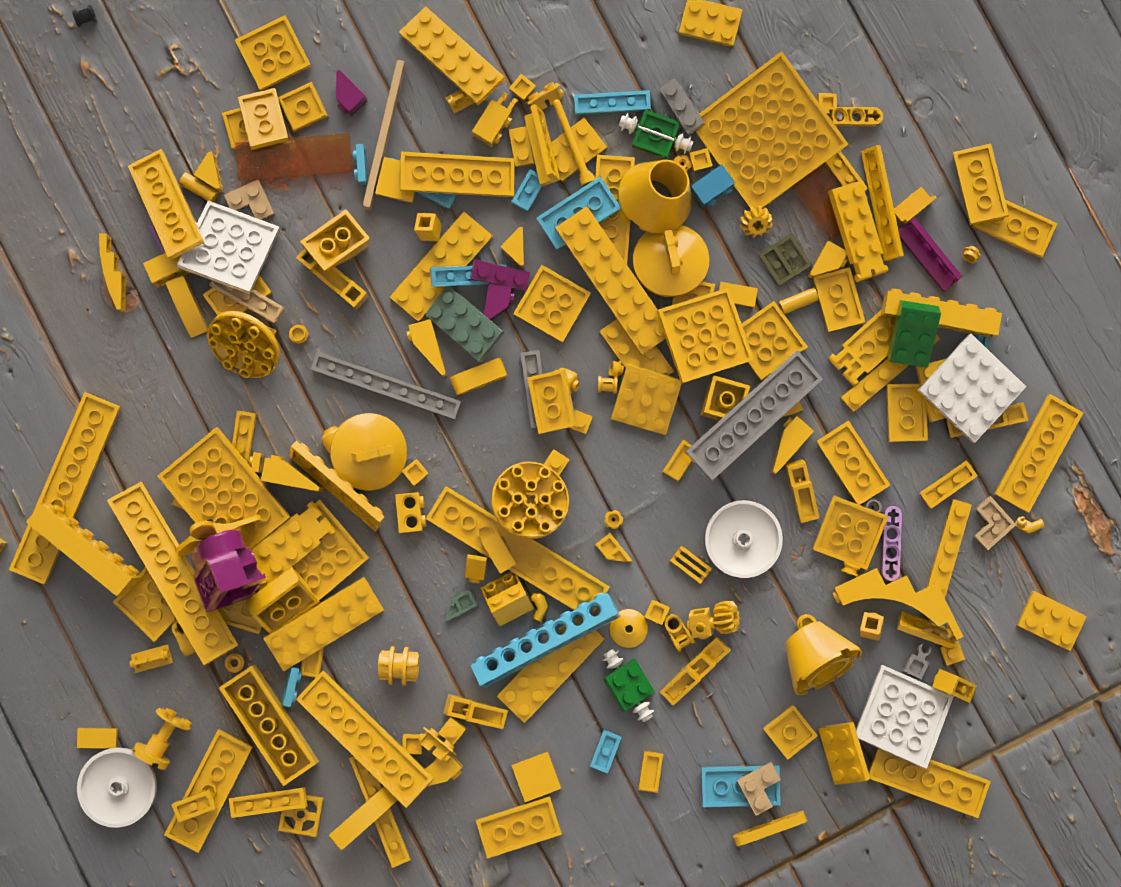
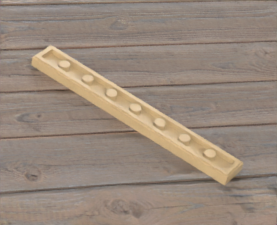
[363,60,406,211]

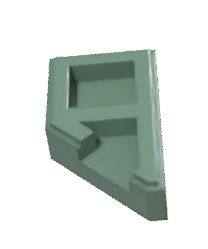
[445,589,478,622]

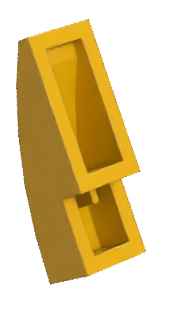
[166,276,208,338]
[784,459,820,523]
[443,694,508,729]

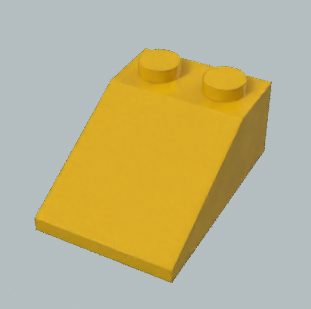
[300,210,370,272]
[261,455,324,493]

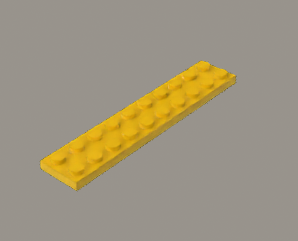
[9,392,121,585]
[107,482,238,666]
[426,486,610,616]

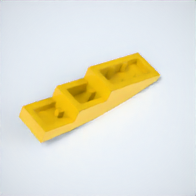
[99,234,126,312]
[946,402,1028,438]
[660,636,731,706]
[328,787,398,851]

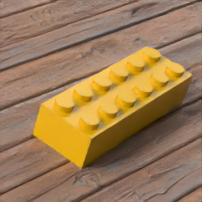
[26,503,142,596]
[219,664,319,786]

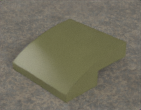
[759,233,813,286]

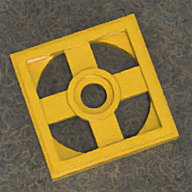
[278,795,324,837]

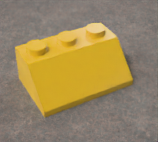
[245,567,320,634]

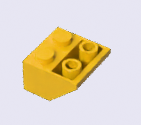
[480,572,534,626]

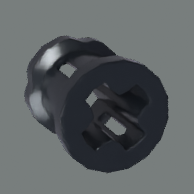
[72,5,97,27]

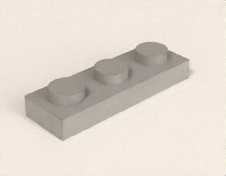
[660,78,705,136]

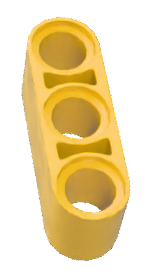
[450,358,508,396]

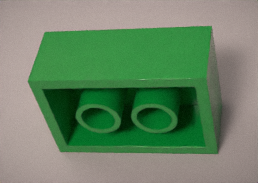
[887,300,941,368]

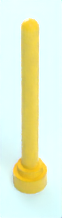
[553,100,595,187]

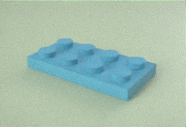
[536,176,621,251]
[701,765,781,807]

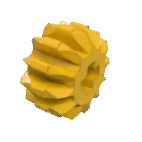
[740,205,773,238]
[713,601,740,634]

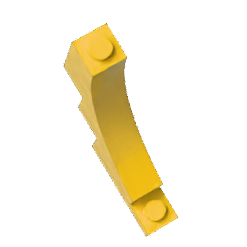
[832,568,964,640]

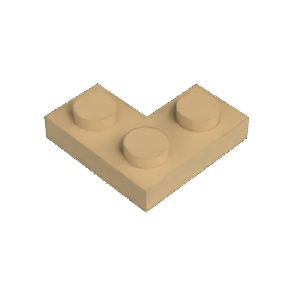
[224,179,275,220]
[974,496,1016,550]
[737,762,781,816]

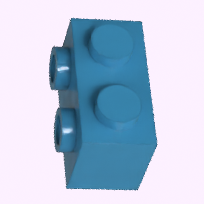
[690,165,735,208]

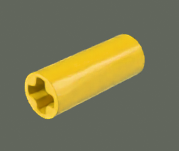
[179,172,219,202]
[778,287,819,315]

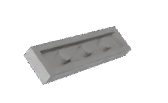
[520,350,543,429]

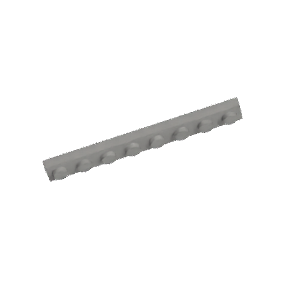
[311,352,461,420]

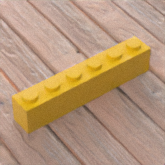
[881,289,1002,338]

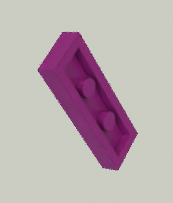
[470,260,530,291]

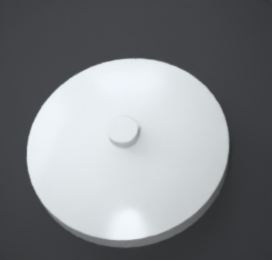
[705,500,783,578]
[77,748,157,828]

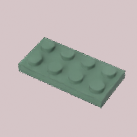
[425,286,505,362]

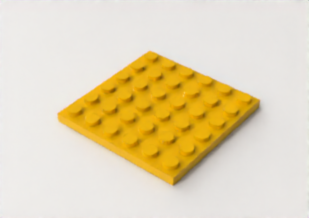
[696,51,849,209]

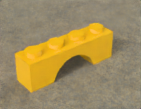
[296,248,369,310]

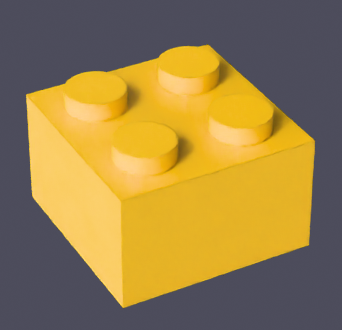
[700,375,750,421]

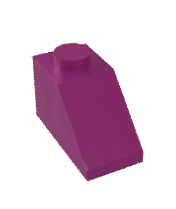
[336,69,367,116]
[484,283,515,321]

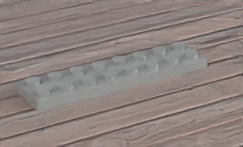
[685,350,823,481]

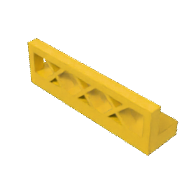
[524,104,560,186]

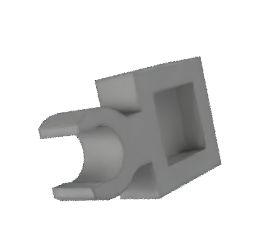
[902,643,932,680]

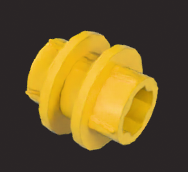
[378,646,420,686]

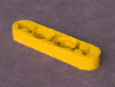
[822,107,883,126]
[733,811,807,846]

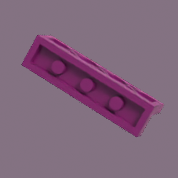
[899,217,963,292]

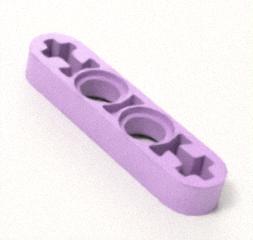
[881,506,902,581]

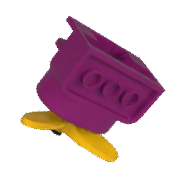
[176,514,266,613]

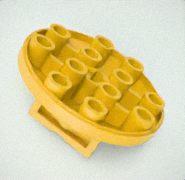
[633,225,709,297]
[207,311,280,378]
[330,413,407,491]
[491,462,569,539]

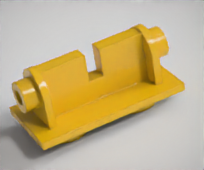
[524,82,565,113]
[445,90,474,114]
[130,644,173,673]
[417,727,457,763]

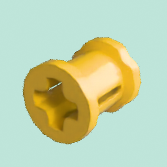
[598,376,618,394]

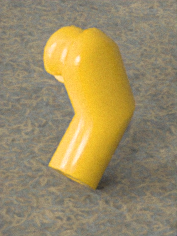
[1015,516,1045,534]
[531,592,548,622]

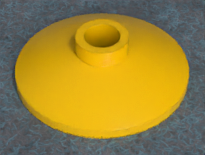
[609,609,648,648]

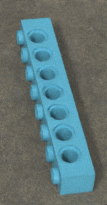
[470,593,621,688]

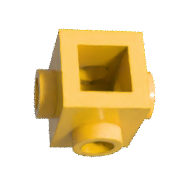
[687,607,716,639]

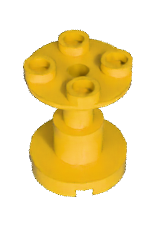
[132,707,192,770]

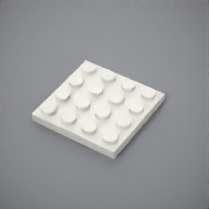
[177,201,280,294]
[918,334,1026,443]
[856,665,954,769]

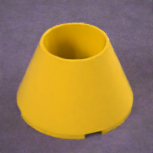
[618,160,692,234]
[785,621,862,695]

